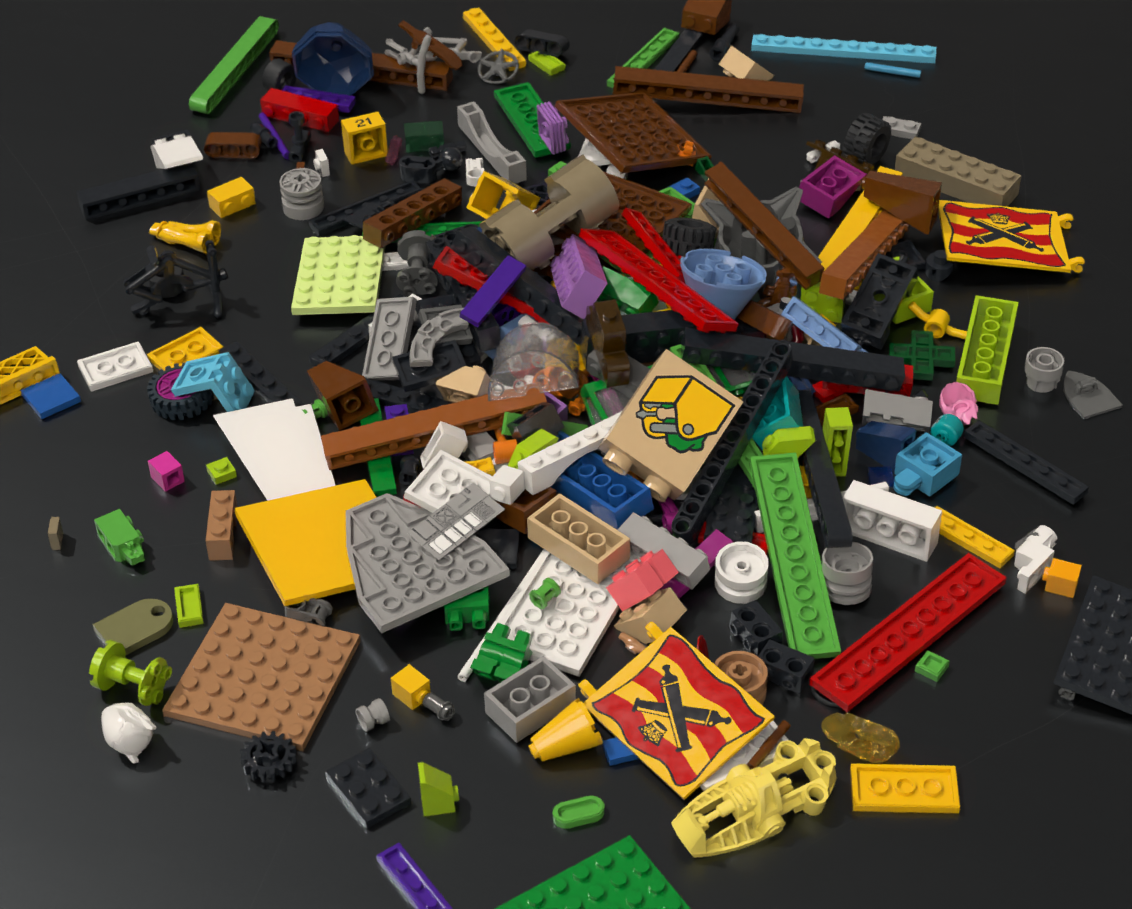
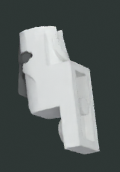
[1014,525,1058,594]

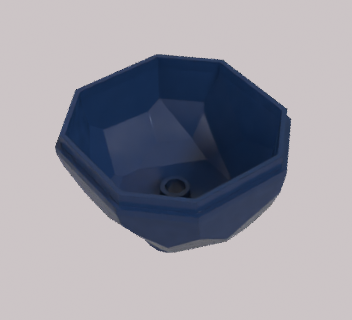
[292,22,374,95]

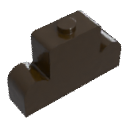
[586,299,630,388]

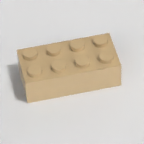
[527,493,630,584]

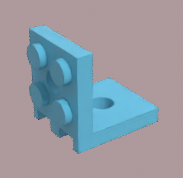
[171,352,255,412]

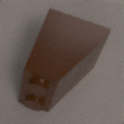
[681,0,732,35]
[307,361,379,431]

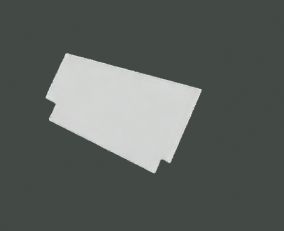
[213,399,336,501]

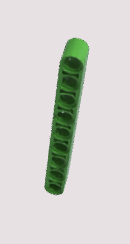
[189,16,279,114]

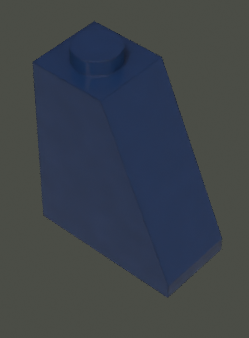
[856,421,916,473]

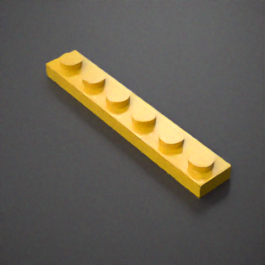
[463,8,526,71]

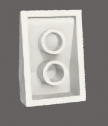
[151,133,203,169]

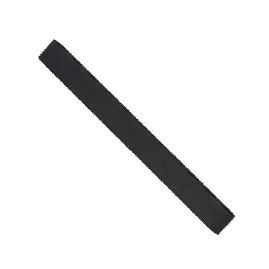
[671,340,793,545]
[798,389,852,548]

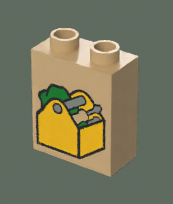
[598,349,743,502]

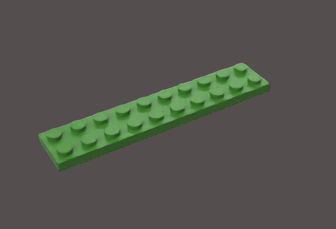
[749,453,841,659]

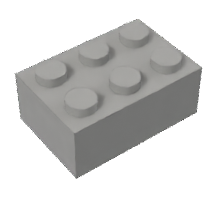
[484,656,576,743]

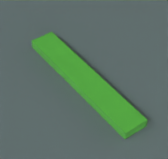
[607,28,679,88]

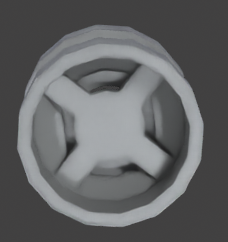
[356,698,390,732]

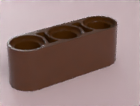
[204,132,262,158]

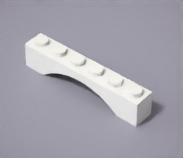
[518,411,622,495]

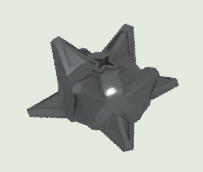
[701,187,822,298]

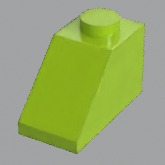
[762,426,815,459]
[508,429,559,469]
[418,762,459,816]

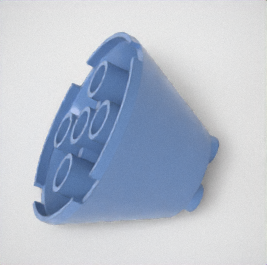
[680,249,767,320]

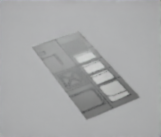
[407,482,505,560]

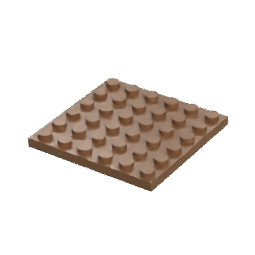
[162,603,361,751]

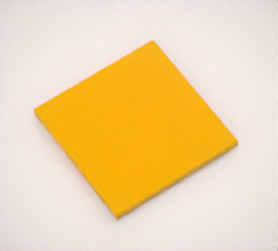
[235,479,377,607]

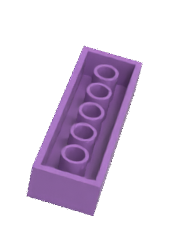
[550,234,607,319]

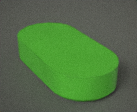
[553,796,604,829]

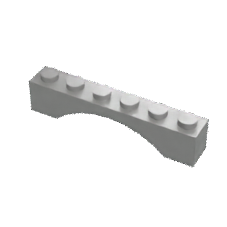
[457,101,527,184]

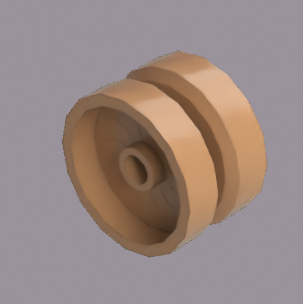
[714,651,768,706]

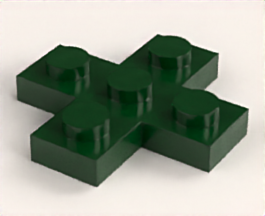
[889,330,955,381]

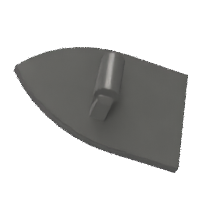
[1063,371,1123,419]

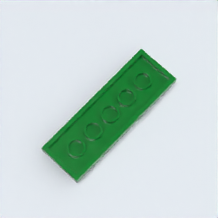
[494,82,571,158]

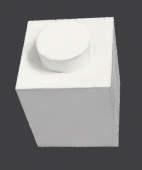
[489,465,525,505]

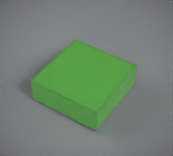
[915,650,950,682]

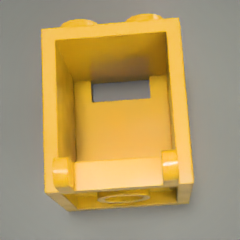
[466,171,540,219]

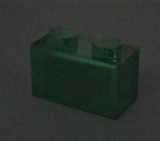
[404,121,444,153]

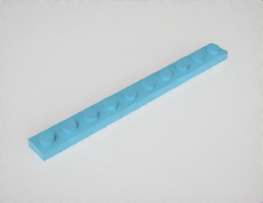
[751,34,936,63]

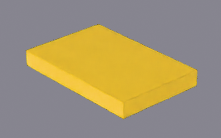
[147,327,223,371]

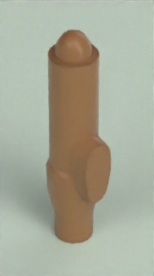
[619,632,647,655]

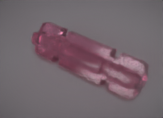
[385,136,402,165]

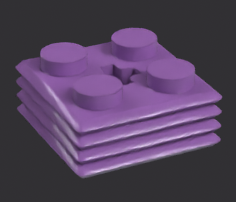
[537,101,569,155]

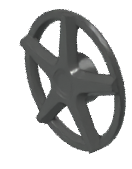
[478,49,519,84]

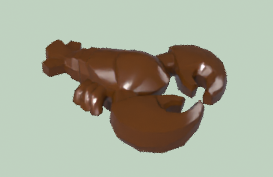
[757,268,797,307]

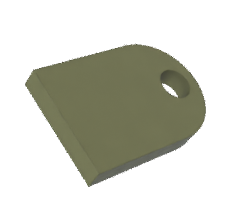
[93,599,173,655]

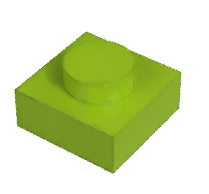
[206,457,237,485]

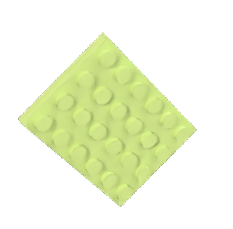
[291,235,385,315]

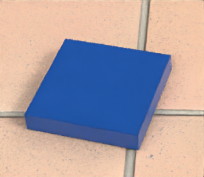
[21,373,81,419]

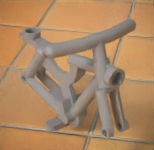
[385,27,482,94]

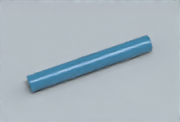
[865,62,921,78]

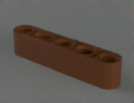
[736,300,793,340]

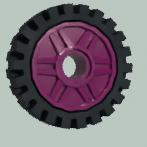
[147,363,214,420]

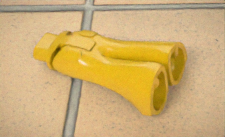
[149,220,221,254]

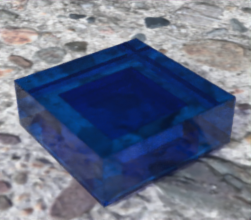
[868,466,894,487]

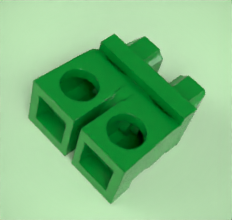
[444,585,489,631]
[470,623,533,683]

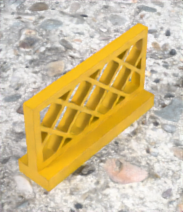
[0,346,60,405]

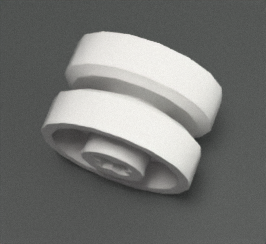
[715,542,768,604]

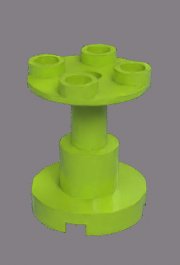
[89,640,172,706]

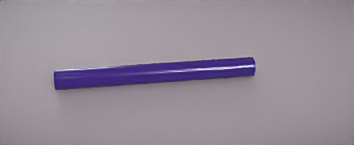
[259,112,290,159]

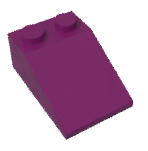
[799,155,867,218]

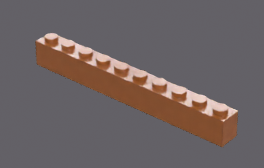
[819,209,910,300]
[321,382,547,470]

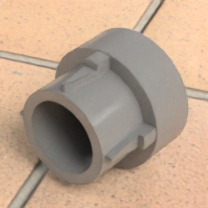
[1024,347,1064,393]

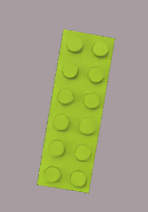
[956,295,1019,405]

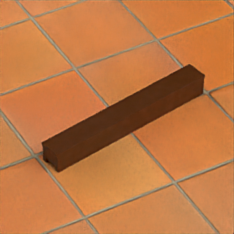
[705,162,825,290]

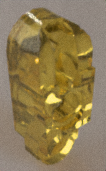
[822,712,900,764]

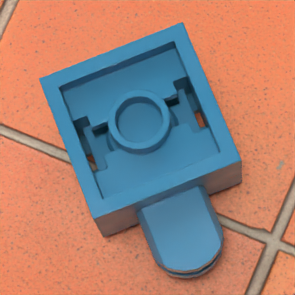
[893,432,962,497]

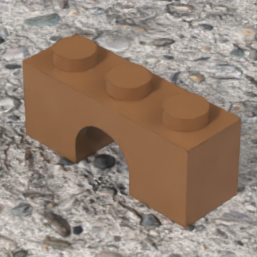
[206,490,237,560]

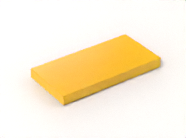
[850,764,960,813]

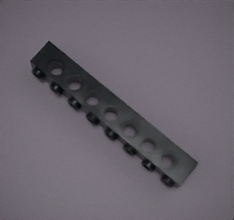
[426,237,502,353]

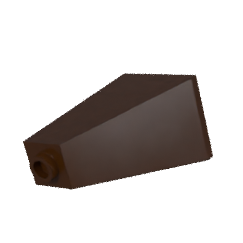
[861,171,942,234]

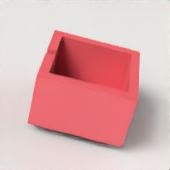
[606,549,679,611]

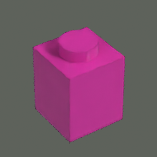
[148,451,185,492]

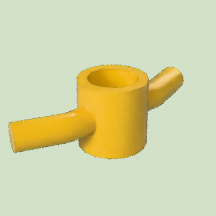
[908,302,967,340]

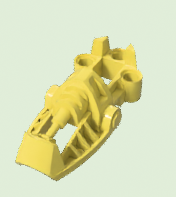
[671,738,837,858]

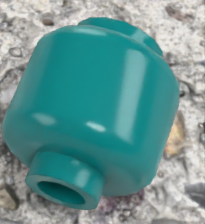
[930,414,964,446]

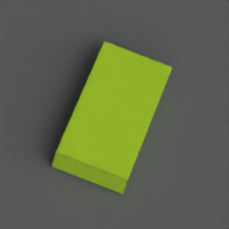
[528,51,566,76]
[174,584,204,628]

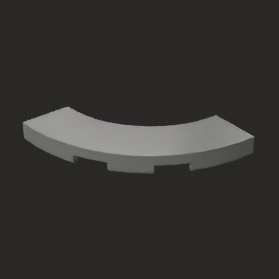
[409,308,469,367]

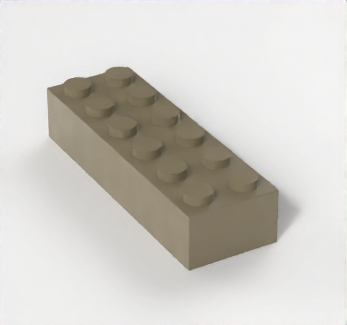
[895,137,1021,207]

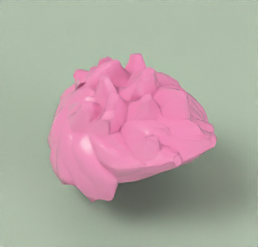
[939,382,978,425]

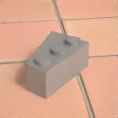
[862,389,933,432]

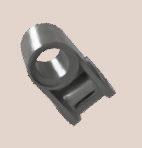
[284,598,333,626]

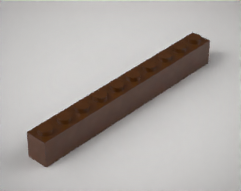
[269,41,453,91]
[613,66,803,113]

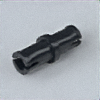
[250,121,278,149]

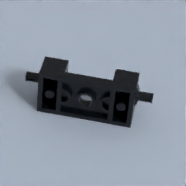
[841,253,918,350]

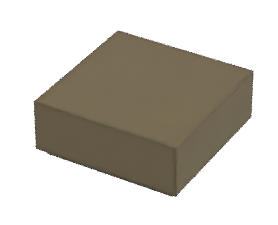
[48,517,63,550]

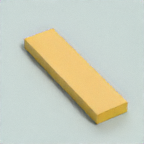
[935,506,1015,569]

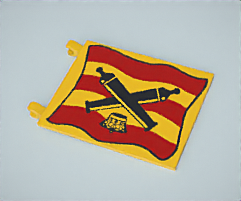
[938,200,1085,273]
[578,622,775,800]

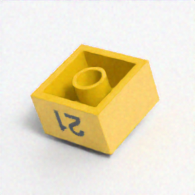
[341,112,388,165]

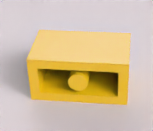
[207,177,256,218]

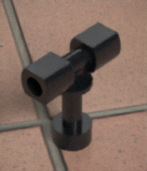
[289,111,311,162]

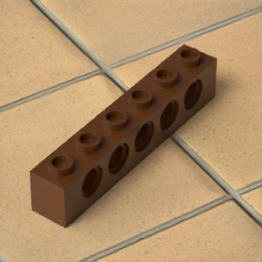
[363,179,462,248]

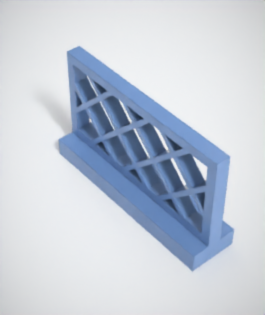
[781,296,868,353]

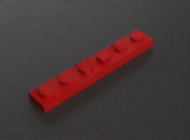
[622,207,685,283]

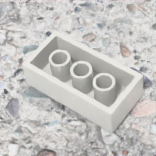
[843,480,942,562]

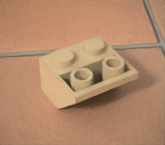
[614,587,687,644]

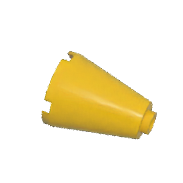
[528,698,603,762]

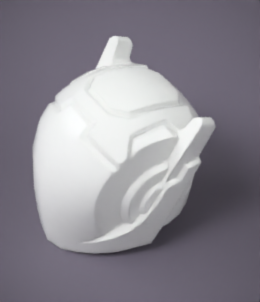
[101,703,156,763]

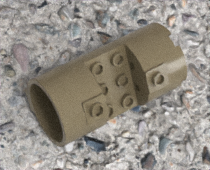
[479,154,619,271]

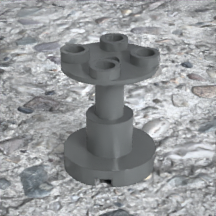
[396,230,438,297]

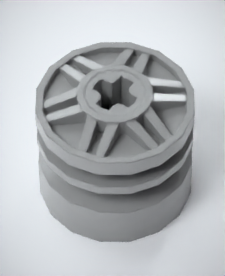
[279,168,324,220]
[822,542,873,605]

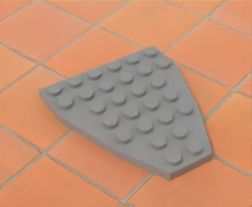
[346,493,510,633]

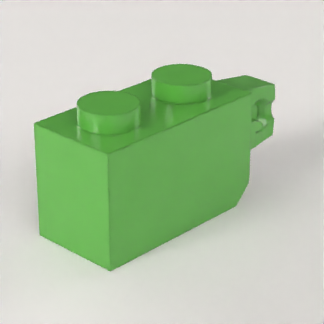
[94,509,145,566]

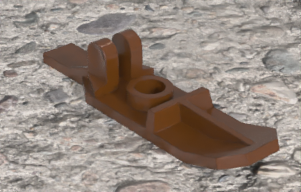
[398,20,462,70]

